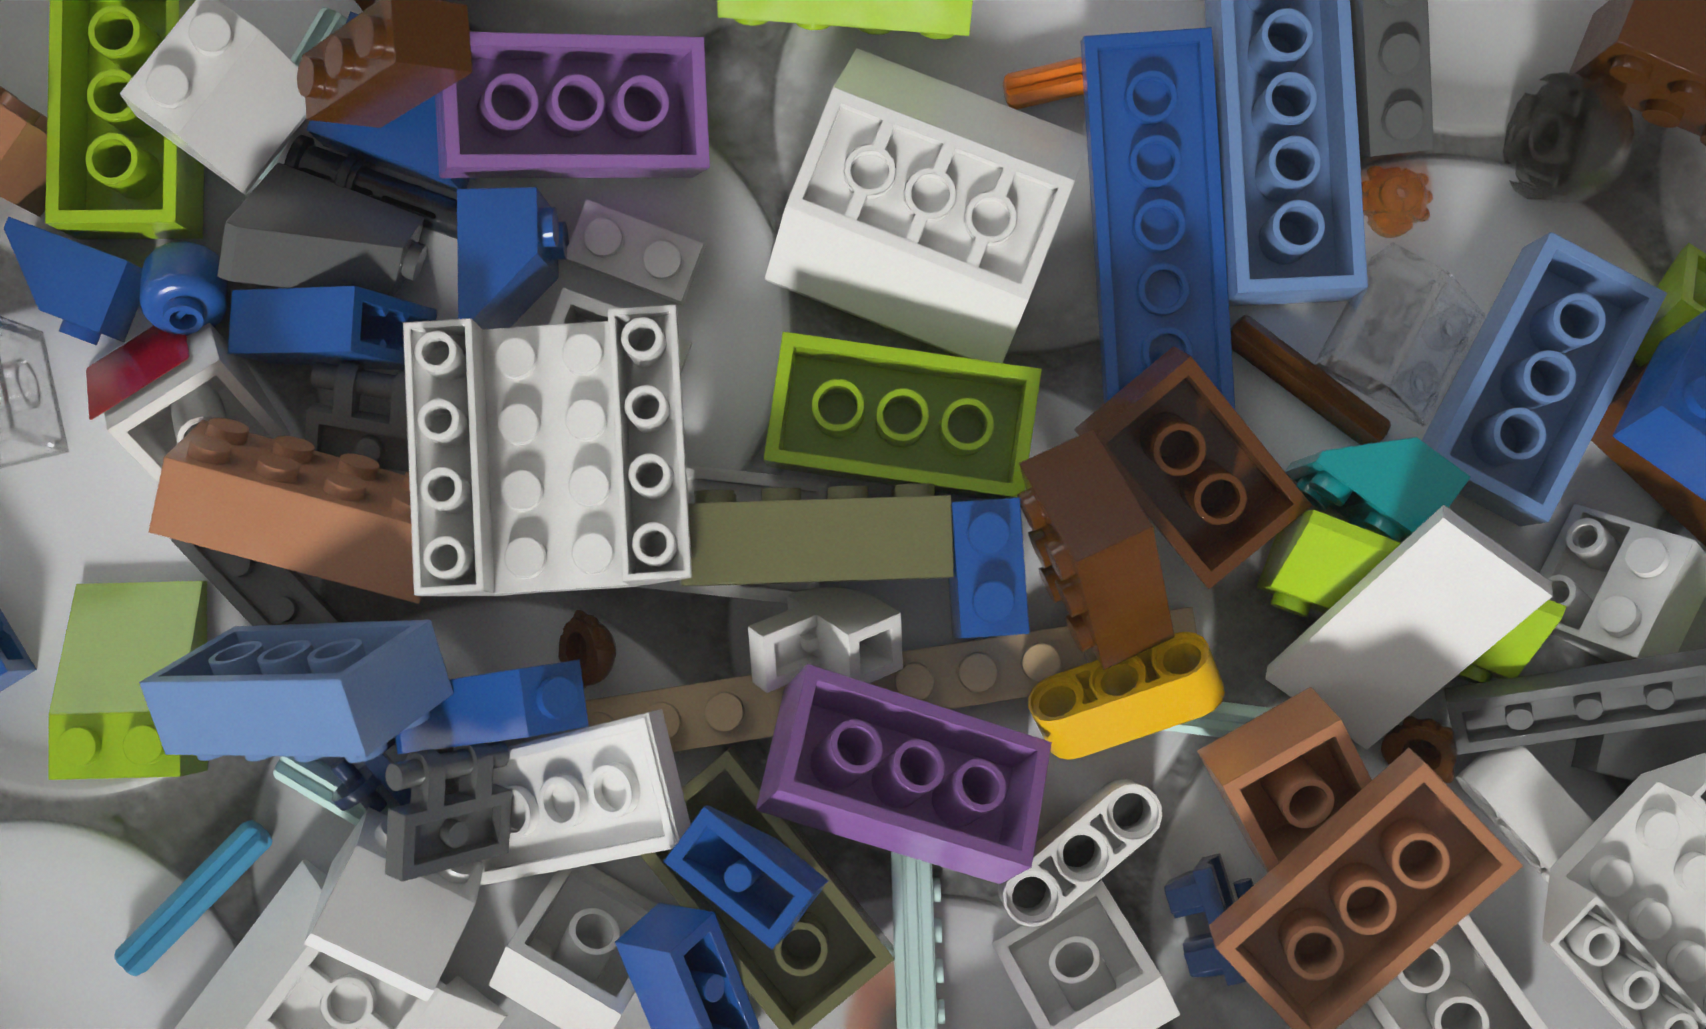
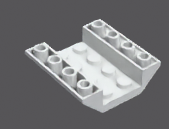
[765,48,1087,363]
[403,305,693,596]
[1542,752,1706,1029]
[175,859,508,1029]

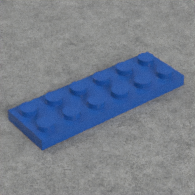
[1080,27,1236,411]

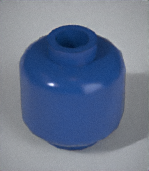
[139,241,228,336]

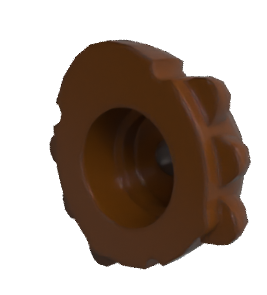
[558,610,616,689]
[1381,716,1457,783]

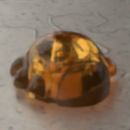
[1362,166,1433,238]

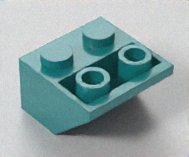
[1285,437,1471,543]

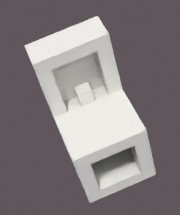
[748,587,903,693]

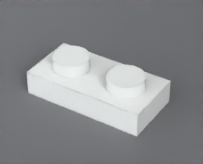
[566,199,706,306]

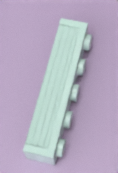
[891,851,945,1029]

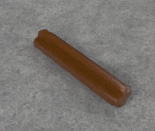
[1230,315,1391,445]

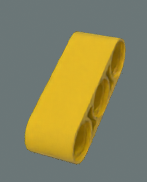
[1028,631,1225,760]

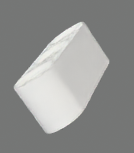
[1455,746,1594,883]
[998,778,1162,927]

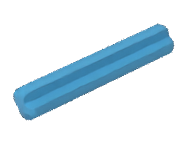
[114,820,273,976]

